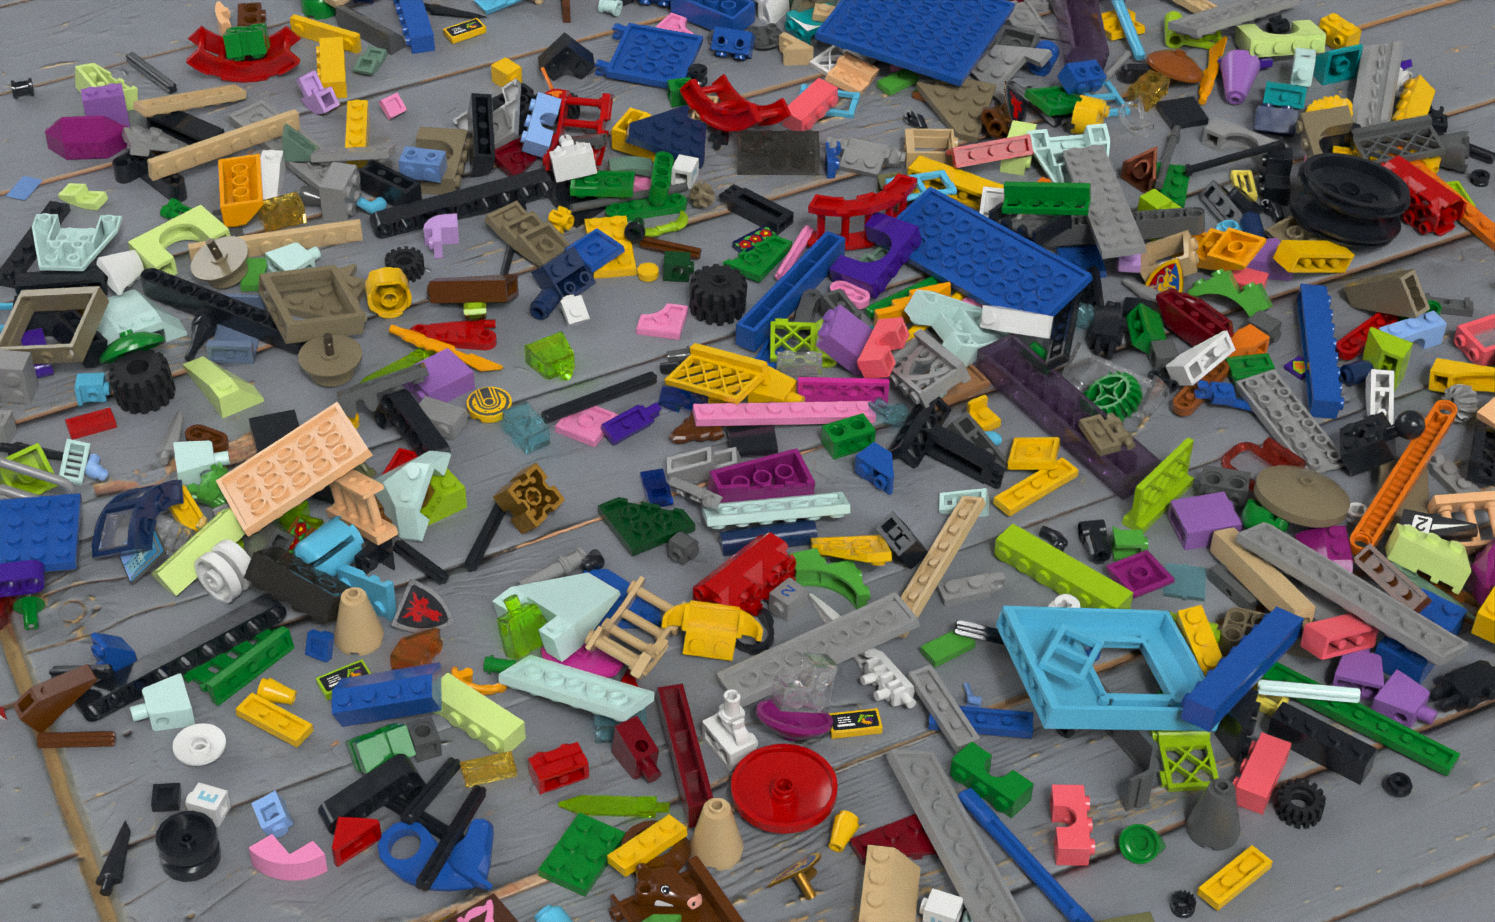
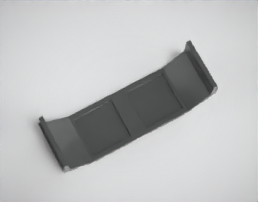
[1101,682,1159,812]

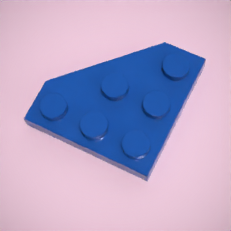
[583,569,661,630]

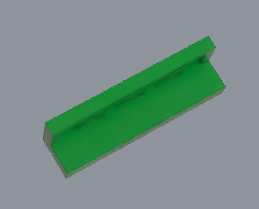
[1002,181,1091,216]

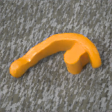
[451,666,508,696]

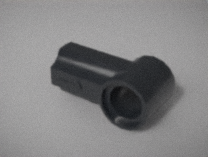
[1078,519,1111,564]

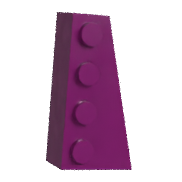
[708,448,815,503]

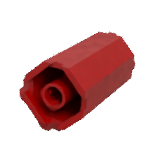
[1380,155,1467,237]
[693,532,797,616]

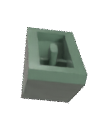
[282,123,319,162]

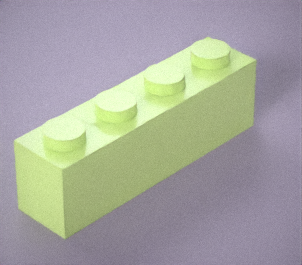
[433,673,526,757]

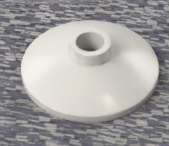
[173,723,226,766]

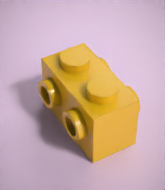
[1319,13,1362,50]

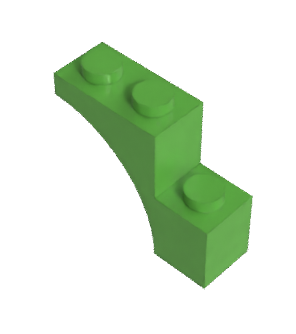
[1187,268,1273,317]
[789,548,870,610]

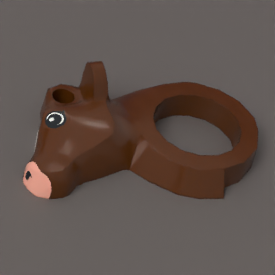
[622,820,702,909]

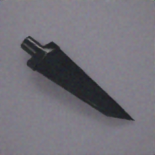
[424,3,487,18]
[709,128,729,150]
[0,441,80,460]
[96,820,131,896]

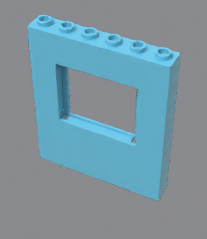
[996,606,1222,731]

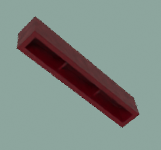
[657,683,714,828]

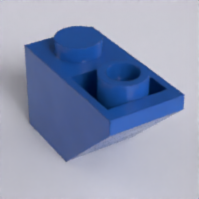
[855,442,894,495]
[91,632,137,672]

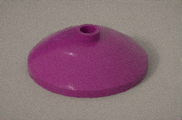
[756,699,833,741]

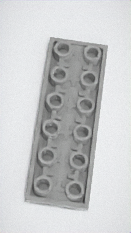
[1352,40,1404,127]
[1235,369,1346,474]

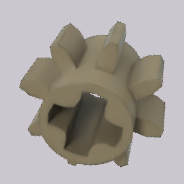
[689,182,715,209]

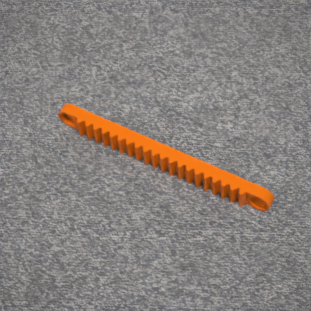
[1349,400,1458,556]

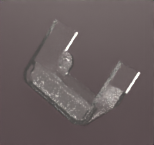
[1062,342,1170,420]

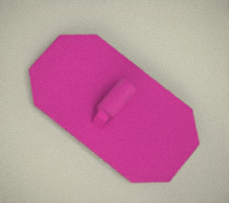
[541,643,625,678]

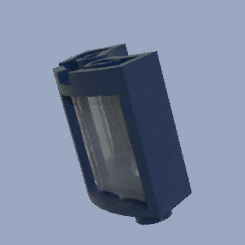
[92,480,184,558]

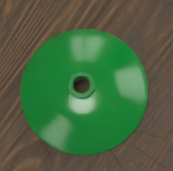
[99,329,166,365]

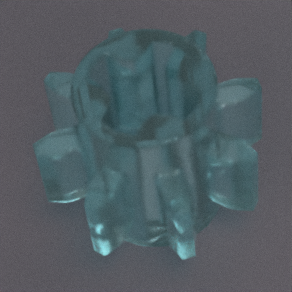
[1076,302,1096,329]

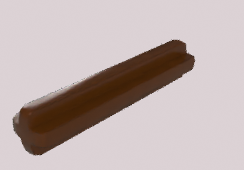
[640,236,702,260]
[37,731,116,748]

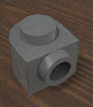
[668,531,699,566]

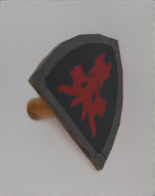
[994,81,1028,124]
[391,579,454,633]

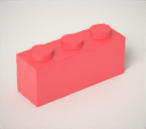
[782,78,839,135]
[1300,613,1379,660]
[1233,732,1292,815]

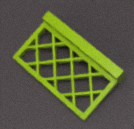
[1122,437,1195,533]

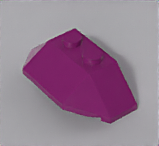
[45,116,128,160]
[1294,525,1353,573]
[1467,538,1495,606]

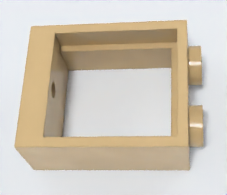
[904,129,958,169]
[1140,230,1199,283]

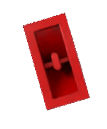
[332,817,381,867]

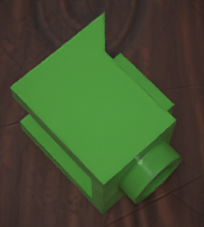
[1110,526,1148,562]

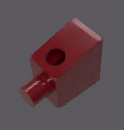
[611,716,662,783]

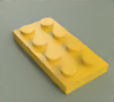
[584,216,637,279]

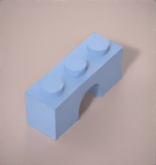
[520,92,562,158]
[1379,311,1447,349]

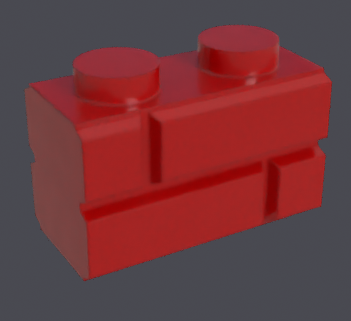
[528,742,589,795]

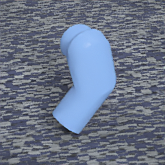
[85,454,108,481]

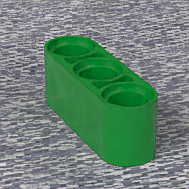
[648,151,674,205]

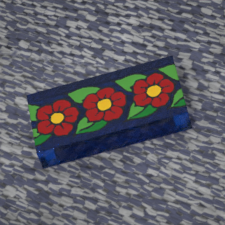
[732,225,778,253]

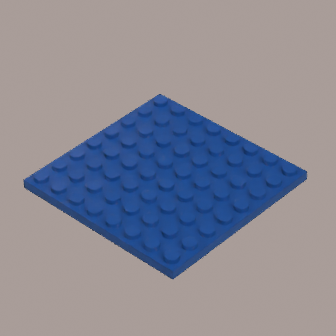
[815,0,1015,87]

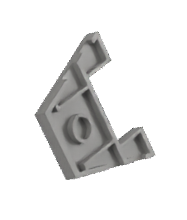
[1005,0,1071,41]
[971,45,1053,109]
[453,79,521,149]
[121,125,188,156]

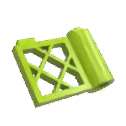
[1164,11,1222,49]
[770,318,837,368]
[1149,730,1219,792]

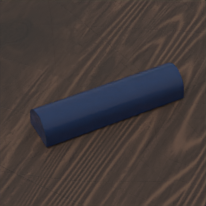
[718,520,817,556]

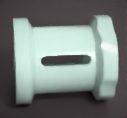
[598,0,623,17]

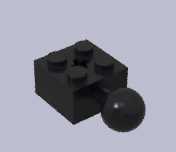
[1340,410,1426,476]

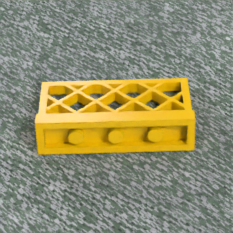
[664,343,771,405]

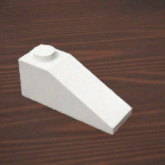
[261,150,286,209]
[980,305,1053,338]
[1165,331,1236,386]
[1365,369,1394,425]

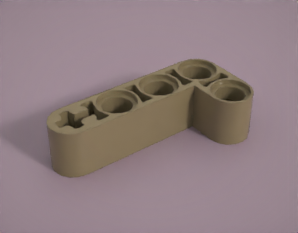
[1218,607,1316,659]

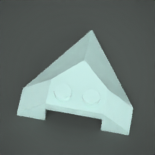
[374,451,451,542]

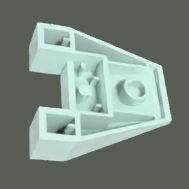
[904,289,1013,367]
[492,573,621,662]

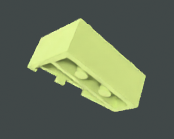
[75,63,138,111]
[1385,523,1471,595]

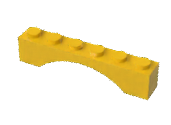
[1428,358,1495,393]

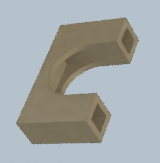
[1295,105,1365,160]
[416,127,470,195]

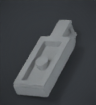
[1428,450,1480,494]
[668,476,723,510]
[936,572,1006,607]

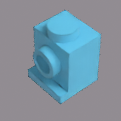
[74,373,111,406]

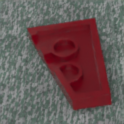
[494,137,551,177]
[850,814,939,865]

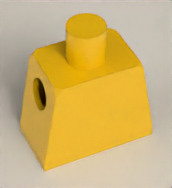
[748,366,805,403]

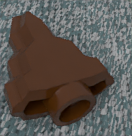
[980,106,1010,140]
[669,412,724,444]

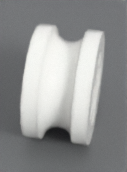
[1346,502,1368,525]

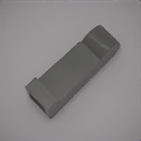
[792,289,821,342]

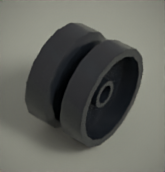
[156,810,221,882]

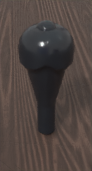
[185,314,217,362]

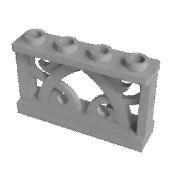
[884,329,971,409]

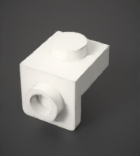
[558,295,590,327]

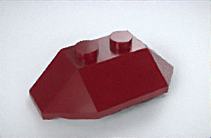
[1156,288,1234,347]

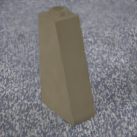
[1344,269,1430,318]

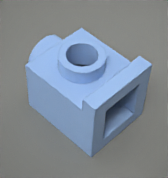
[251,791,294,837]

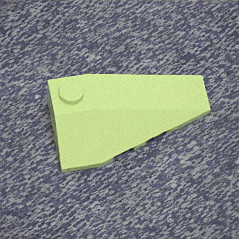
[183,356,264,418]

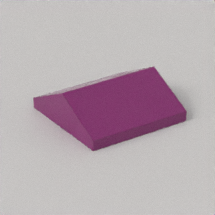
[1106,550,1175,599]

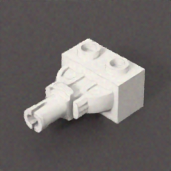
[549,135,597,182]
[702,689,758,772]

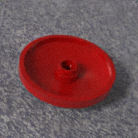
[731,744,838,834]

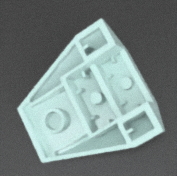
[1027,123,1111,183]
[97,289,187,345]

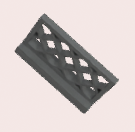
[1349,114,1447,164]

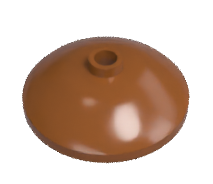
[1146,49,1203,83]

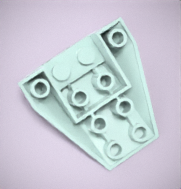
[32,213,122,271]

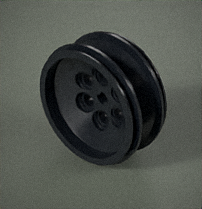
[1289,153,1411,249]

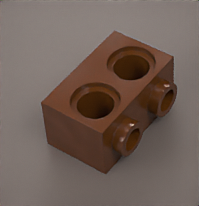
[237,2,267,26]

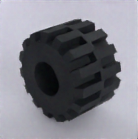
[689,264,747,326]
[108,349,176,414]

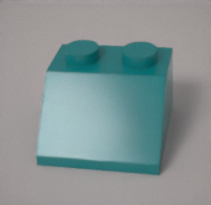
[1313,44,1363,86]

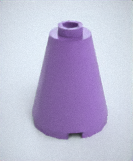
[1221,50,1260,105]

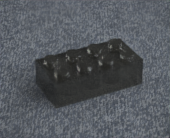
[737,130,820,175]
[244,547,352,624]

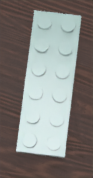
[701,492,851,529]
[499,655,654,722]

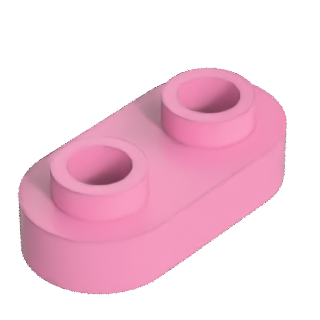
[830,281,870,310]

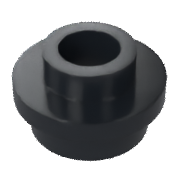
[1385,772,1413,797]

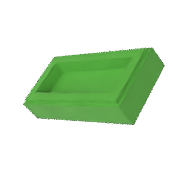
[877,68,919,96]
[240,258,267,291]
[920,631,976,668]

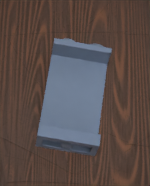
[206,294,267,364]

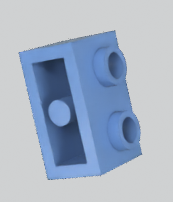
[398,146,447,183]

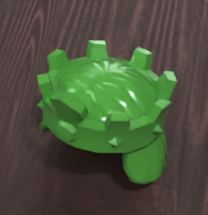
[187,461,229,509]

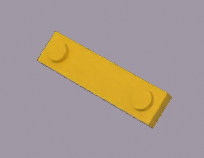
[290,14,362,54]
[993,457,1079,517]

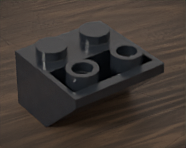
[1215,689,1261,762]

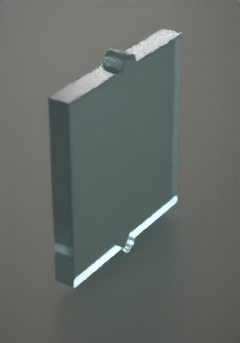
[1164,563,1206,602]

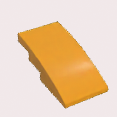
[1171,227,1267,270]

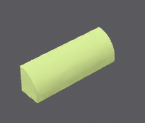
[151,509,246,596]

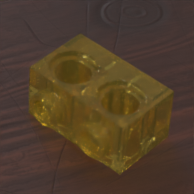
[1127,69,1170,112]
[258,192,306,232]

